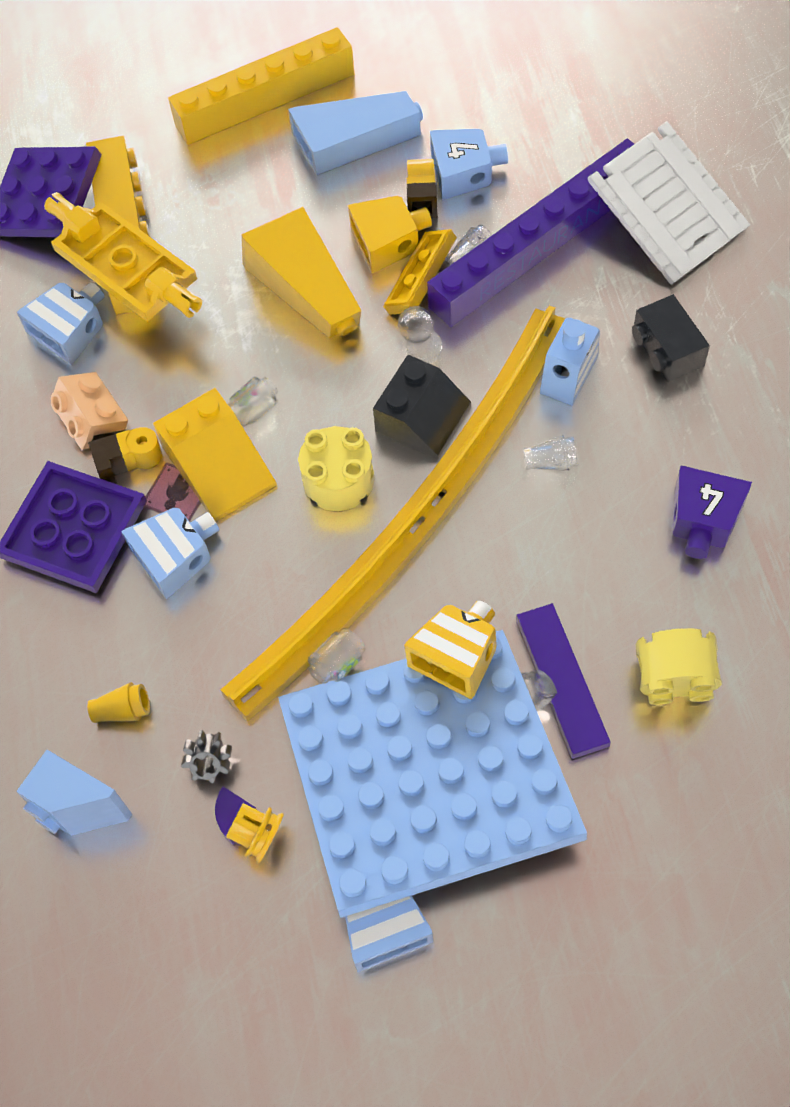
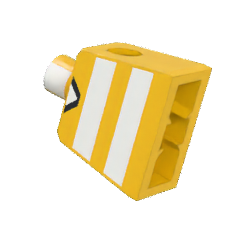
[404,601,497,700]

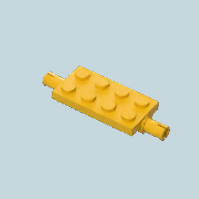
[44,192,202,322]

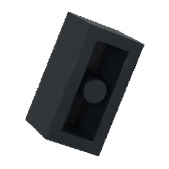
[632,294,710,382]

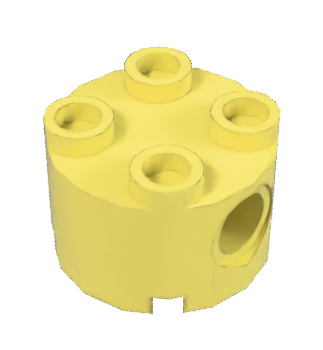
[298,426,375,512]
[635,628,722,705]

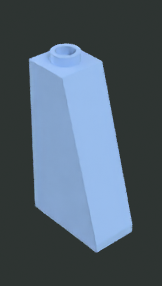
[288,91,423,175]

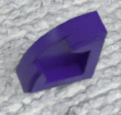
[215,786,257,845]

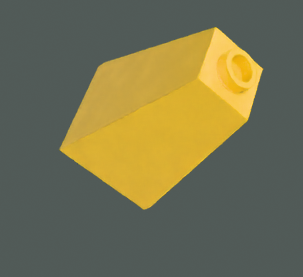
[241,207,362,338]

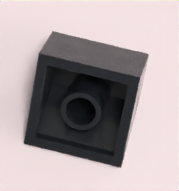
[373,355,471,459]

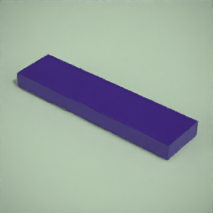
[516,603,611,759]

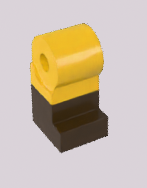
[406,158,438,219]
[88,427,162,484]

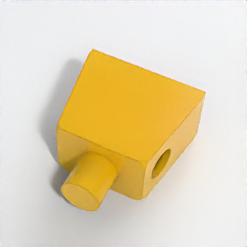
[348,196,432,273]

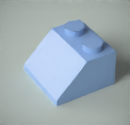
[16,750,132,836]

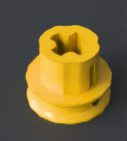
[226,803,284,863]

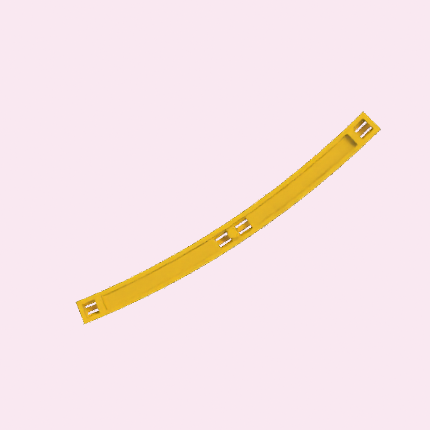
[220,305,566,722]

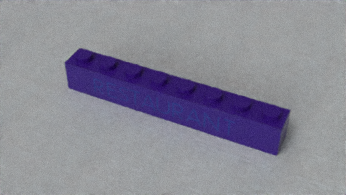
[427,138,634,328]

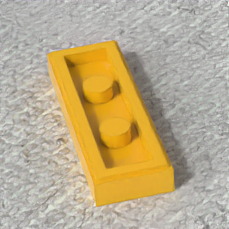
[383,229,457,315]

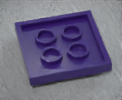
[0,146,102,237]
[0,461,147,593]

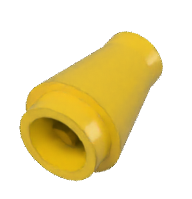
[87,682,150,723]

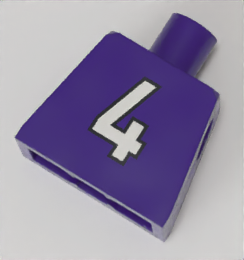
[672,465,752,559]

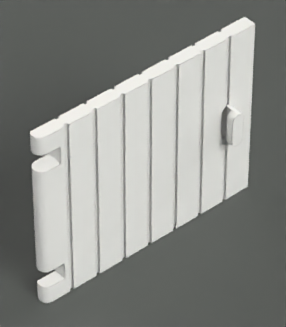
[588,122,750,285]

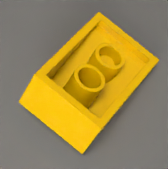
[153,388,277,522]

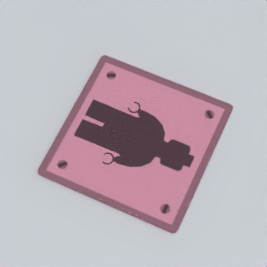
[144,463,201,522]

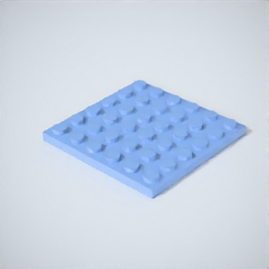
[278,630,587,918]

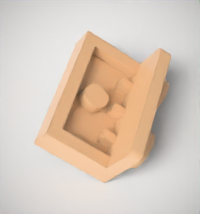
[51,372,128,450]

